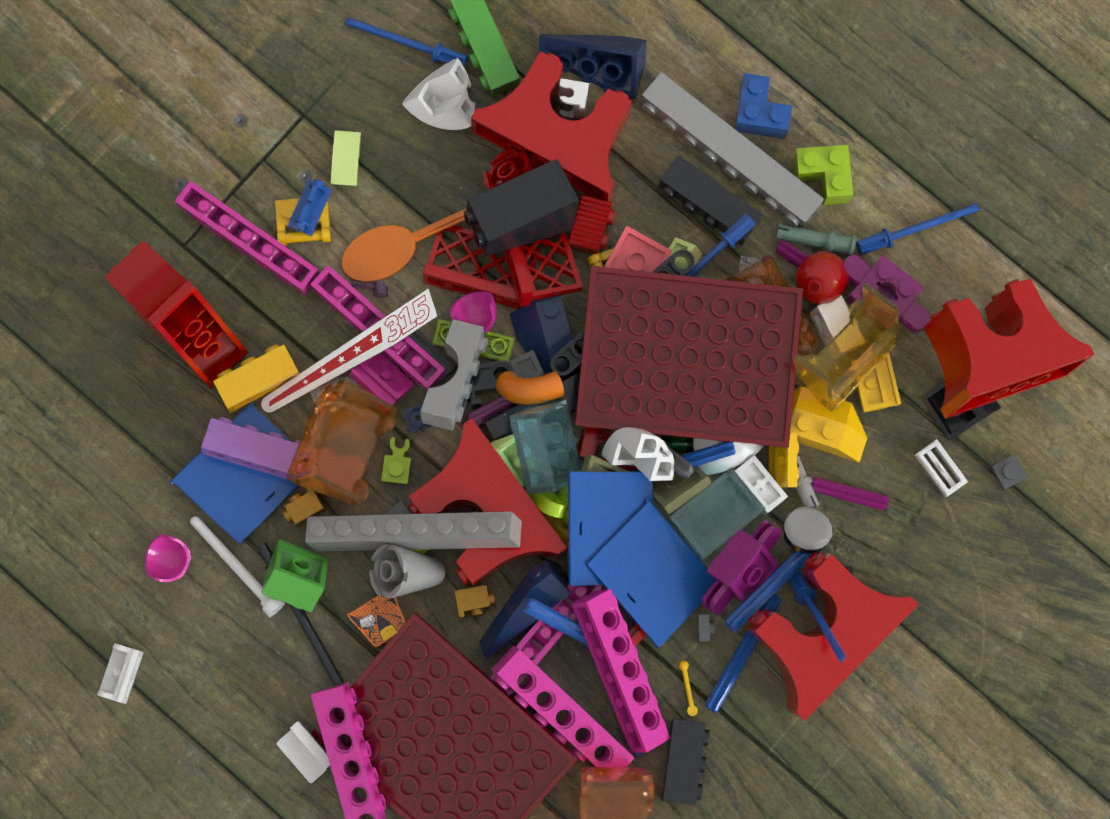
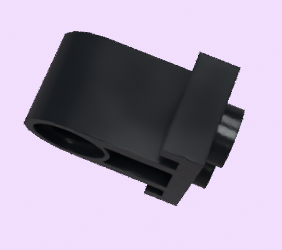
[467,361,514,409]

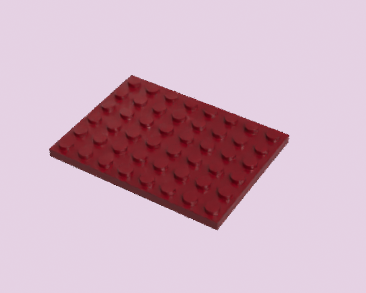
[575,266,803,448]
[311,612,579,819]

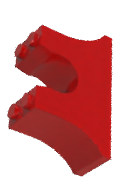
[471,51,632,201]
[104,240,249,389]
[923,279,1095,419]
[408,418,567,587]
[745,552,919,721]

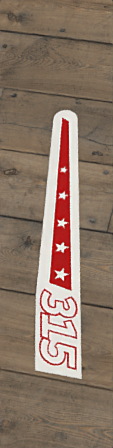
[261,289,437,412]

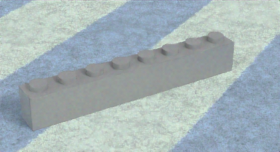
[641,72,824,228]
[305,512,522,552]

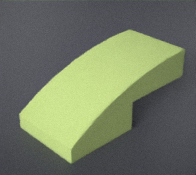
[331,130,361,186]

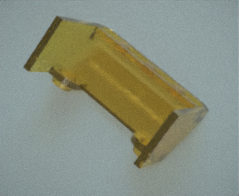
[794,282,899,411]

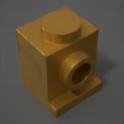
[282,486,326,527]
[455,585,496,619]

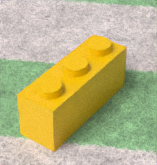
[213,344,299,413]

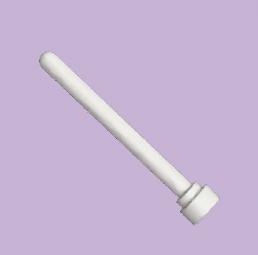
[190,516,285,618]

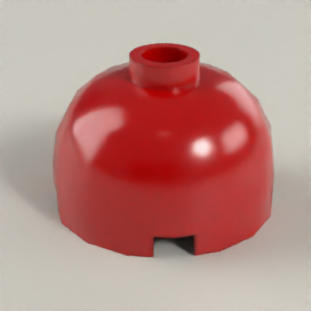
[484,149,536,190]
[795,251,849,305]

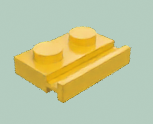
[851,353,901,413]
[768,433,799,488]

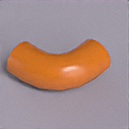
[496,371,564,405]

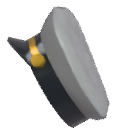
[784,507,832,554]

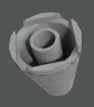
[369,544,445,598]

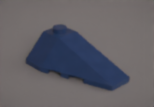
[539,34,647,99]
[510,295,580,375]
[480,560,571,658]

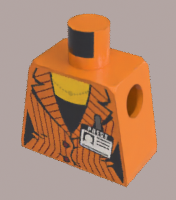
[347,595,406,649]

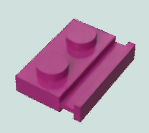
[349,352,414,411]

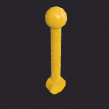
[678,660,698,716]

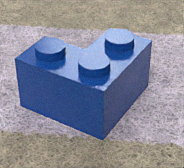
[735,73,792,139]

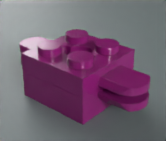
[844,255,931,333]
[702,520,781,614]

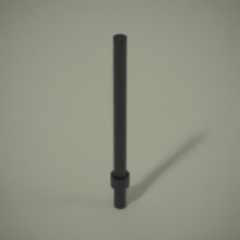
[257,542,344,686]

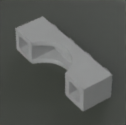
[420,319,488,431]

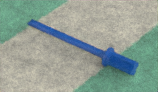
[345,17,468,68]
[856,204,980,255]
[685,213,756,277]
[789,570,846,663]

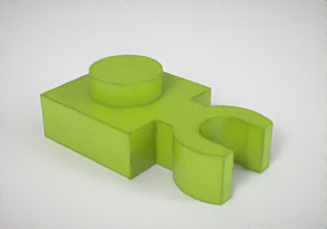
[381,437,412,485]

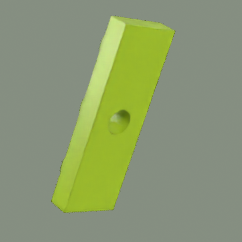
[433,319,515,363]

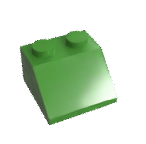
[262,539,328,613]

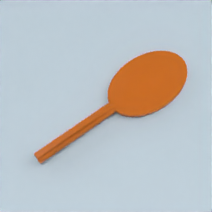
[342,209,466,282]

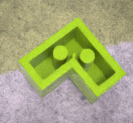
[793,145,853,205]

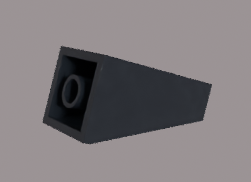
[464,159,579,256]

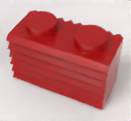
[569,194,616,255]

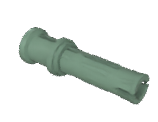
[776,223,857,257]

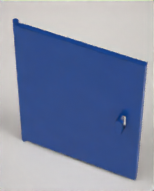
[170,402,301,545]
[568,472,653,586]
[586,498,715,648]

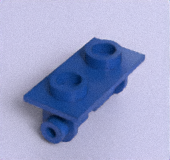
[288,179,332,236]

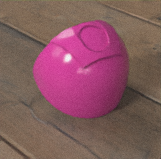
[450,291,497,333]
[145,534,191,582]

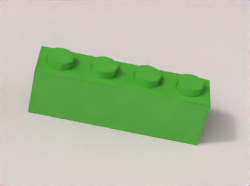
[448,0,520,98]

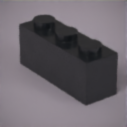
[661,719,710,805]

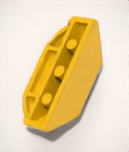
[790,386,867,463]

